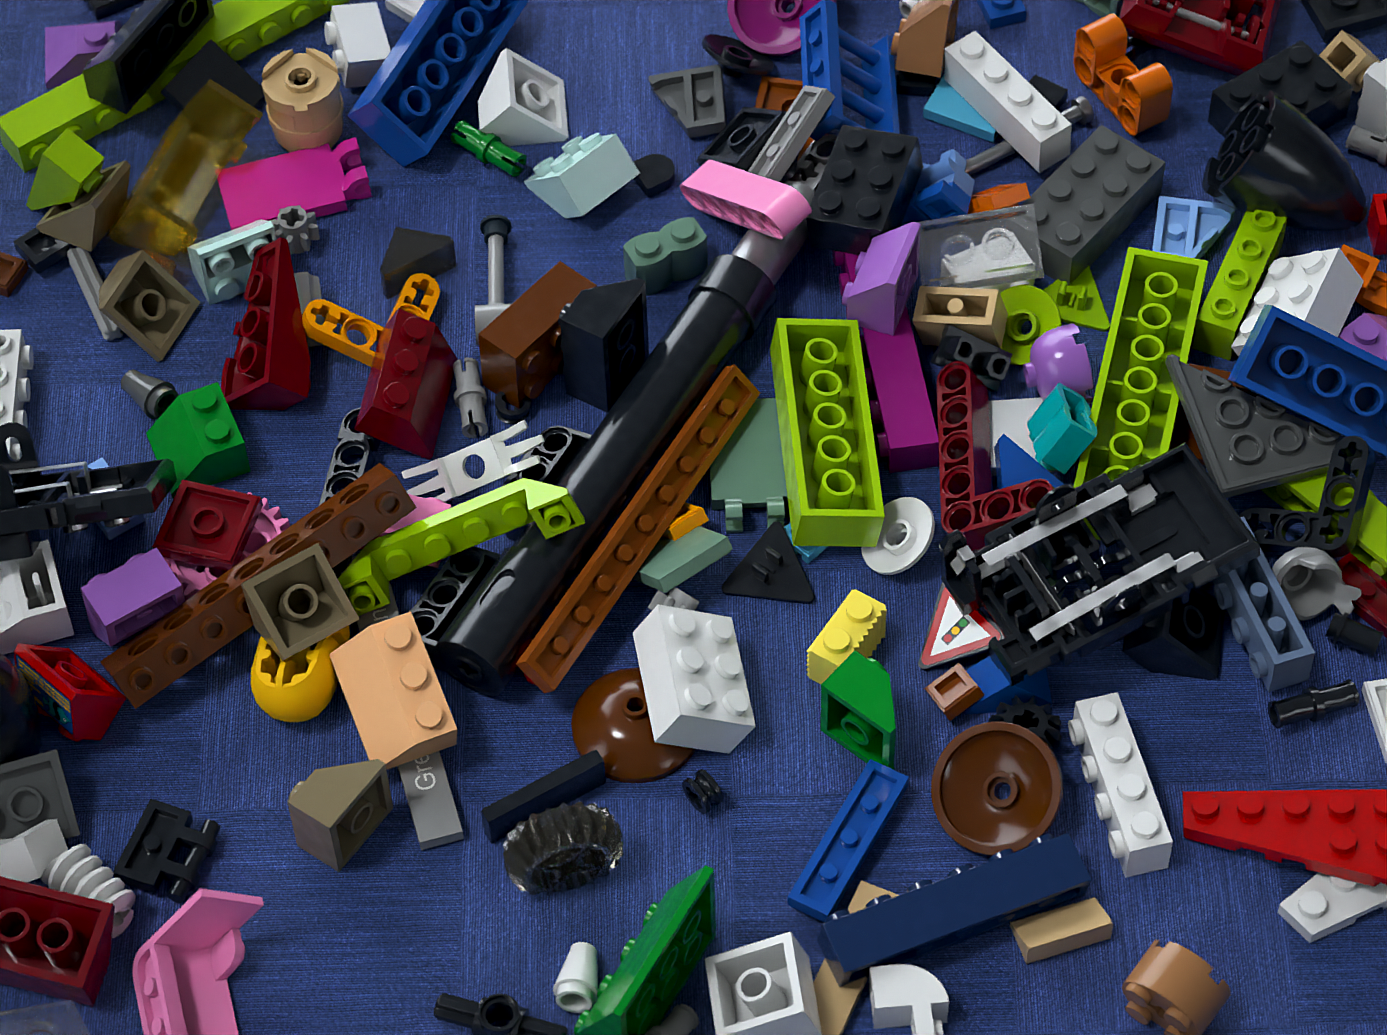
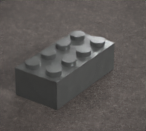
[1006,125,1166,286]

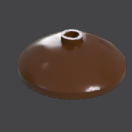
[571,667,696,783]
[931,722,1063,856]

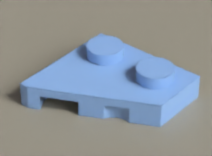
[1152,196,1235,259]

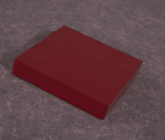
[152,479,263,571]

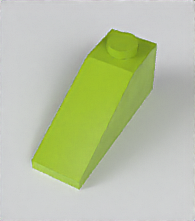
[26,128,105,210]

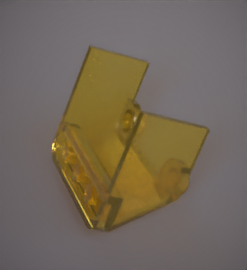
[107,79,264,257]

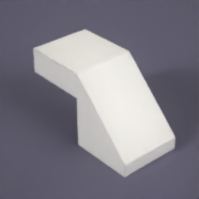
[0,819,68,883]

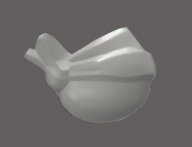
[1272,547,1362,621]

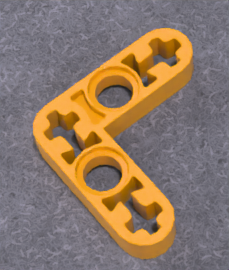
[302,273,440,367]

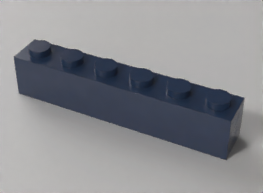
[817,832,1092,987]

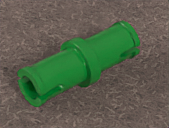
[451,120,527,177]

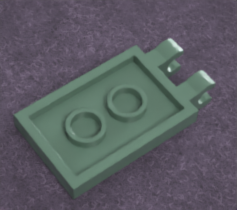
[709,398,788,533]

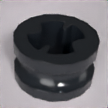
[495,391,531,425]
[682,769,724,814]

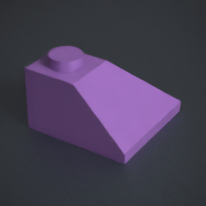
[45,20,121,88]

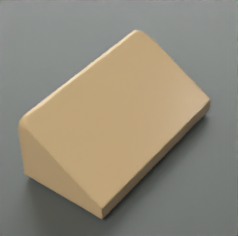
[1010,897,1113,964]

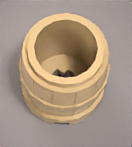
[262,48,344,152]

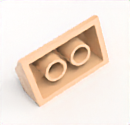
[329,611,457,770]

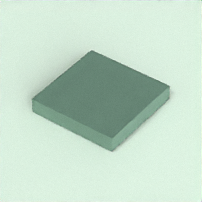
[632,526,733,593]

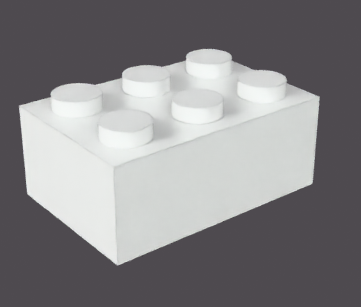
[1231,248,1364,357]
[633,604,756,754]

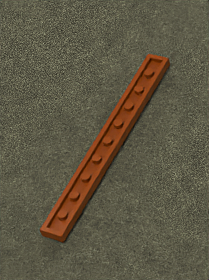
[516,364,760,694]

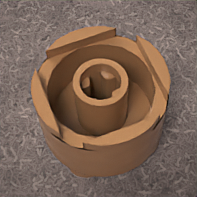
[1122,940,1231,1035]

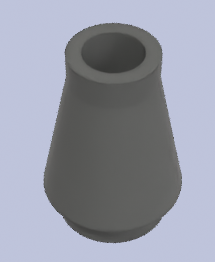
[121,369,179,419]

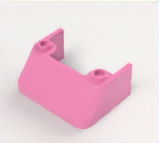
[132,888,264,1035]

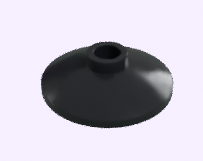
[702,34,774,78]

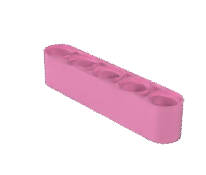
[680,160,812,240]

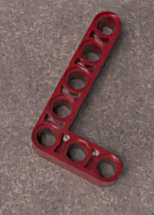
[937,361,1055,551]

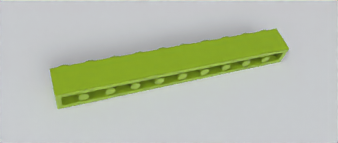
[0,0,349,173]

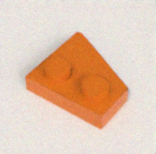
[960,183,1031,219]

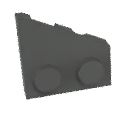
[648,64,727,138]

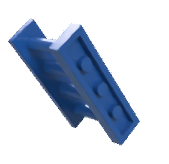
[799,0,899,141]

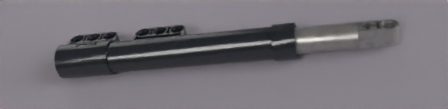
[411,134,838,696]

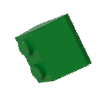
[146,382,251,499]
[820,650,896,770]

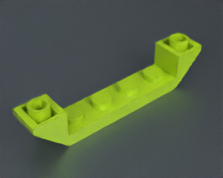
[338,478,585,616]

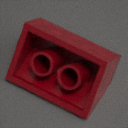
[354,308,457,460]
[0,876,115,1007]

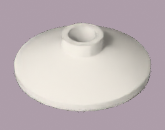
[861,497,935,575]

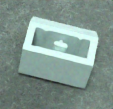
[524,133,640,218]
[187,219,276,305]

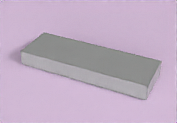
[748,85,835,182]

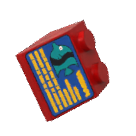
[14,643,127,742]

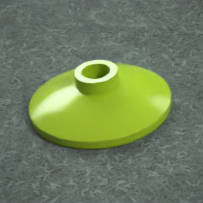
[1000,285,1061,366]

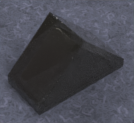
[380,227,457,300]

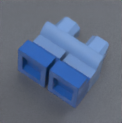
[901,149,975,237]

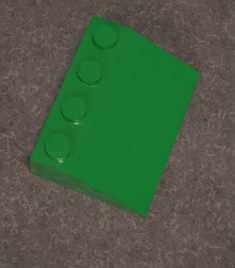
[574,865,716,1035]

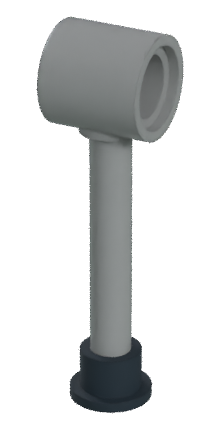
[475,214,512,345]

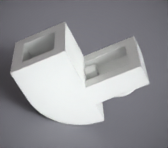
[869,964,949,1035]

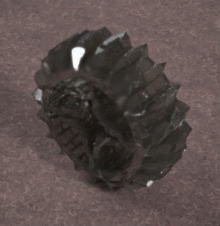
[502,801,624,896]

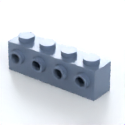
[1212,516,1315,692]

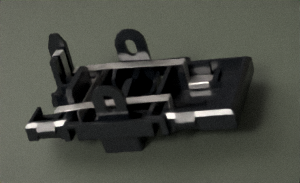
[0,422,177,562]
[939,442,1260,687]

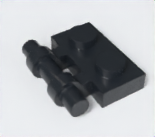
[113,799,221,903]

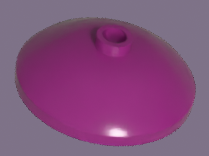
[727,0,836,56]

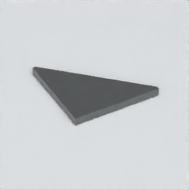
[1165,354,1362,498]

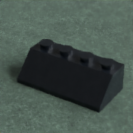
[82,0,215,114]

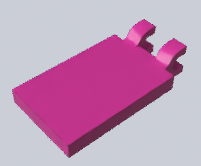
[215,137,372,230]

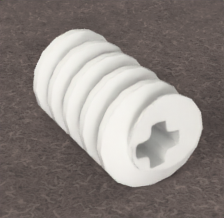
[41,844,136,939]

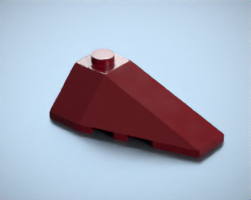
[221,237,311,410]

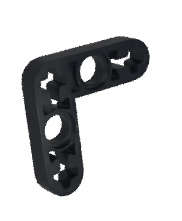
[1239,436,1376,558]

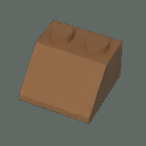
[891,0,960,77]

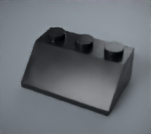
[558,278,649,413]

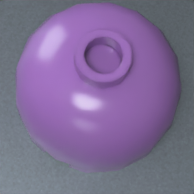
[1023,323,1093,404]

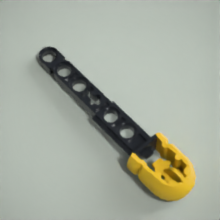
[250,408,381,722]

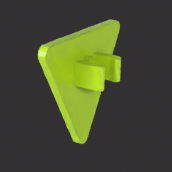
[1043,266,1110,332]

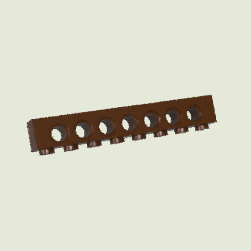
[100,463,417,709]

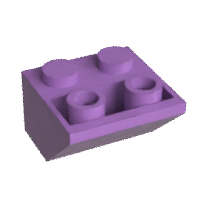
[80,547,185,647]

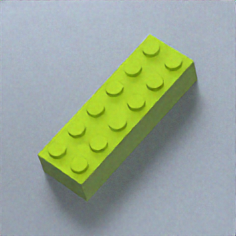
[770,318,885,547]

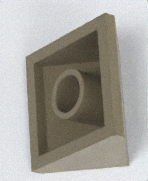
[36,160,131,252]
[241,543,359,661]

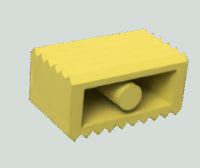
[806,589,887,684]

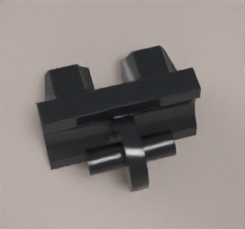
[930,325,1012,392]

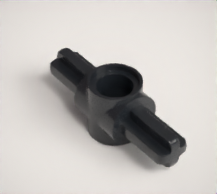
[434,993,568,1035]

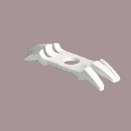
[401,420,544,503]

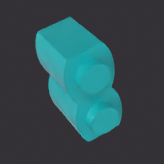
[1027,382,1098,474]

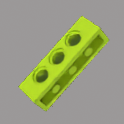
[1192,210,1287,361]

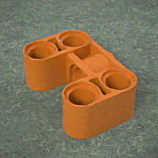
[1073,13,1173,136]

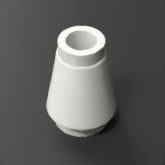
[553,942,598,1013]

